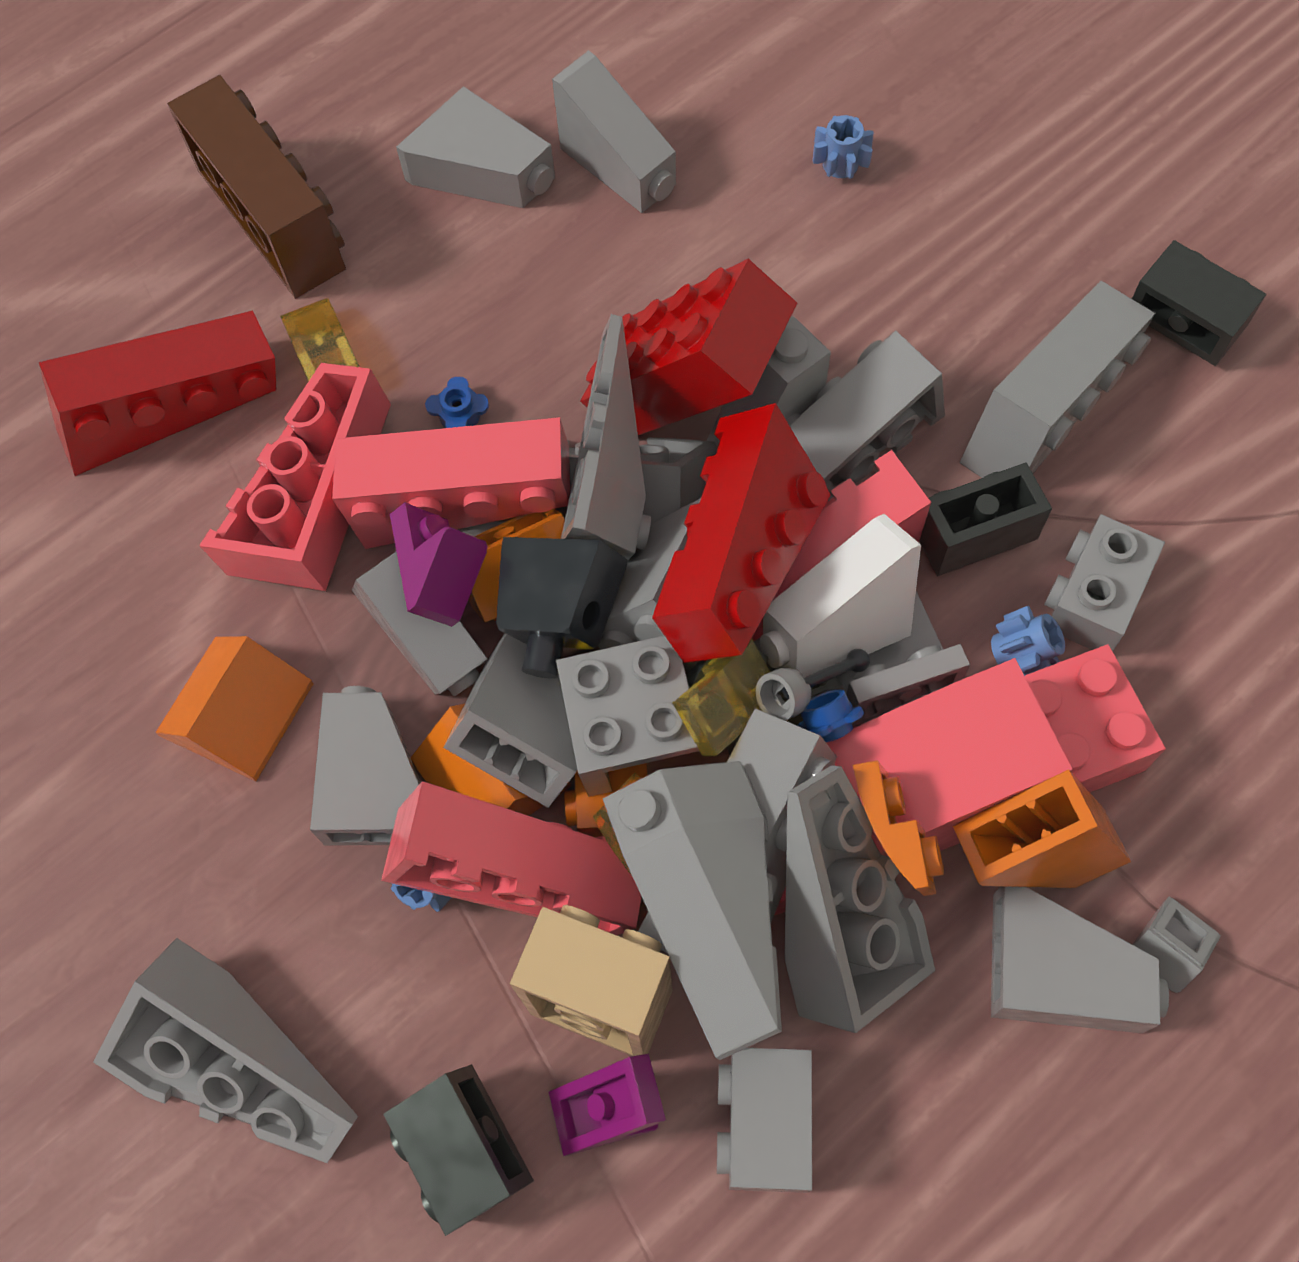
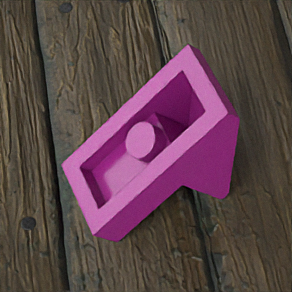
[390,502,488,627]
[548,1054,666,1156]

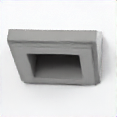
[1132,896,1221,993]

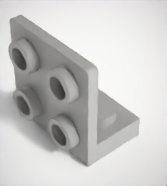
[836,591,970,726]
[556,635,702,797]

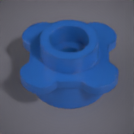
[425,377,489,428]
[797,690,864,742]

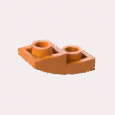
[852,760,944,896]

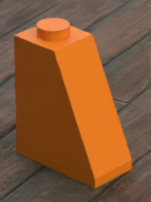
[953,769,1131,888]

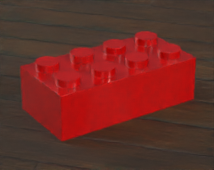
[580,258,797,435]

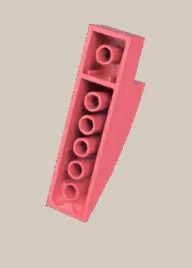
[774,644,1166,916]

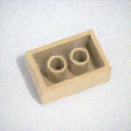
[510,905,673,1056]

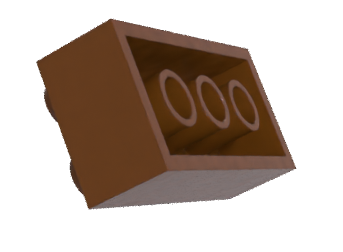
[167,75,346,299]

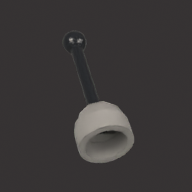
[756,649,870,721]

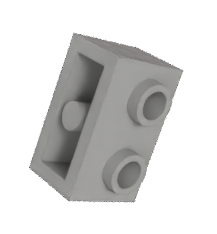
[1044,514,1165,651]
[717,1048,812,1193]

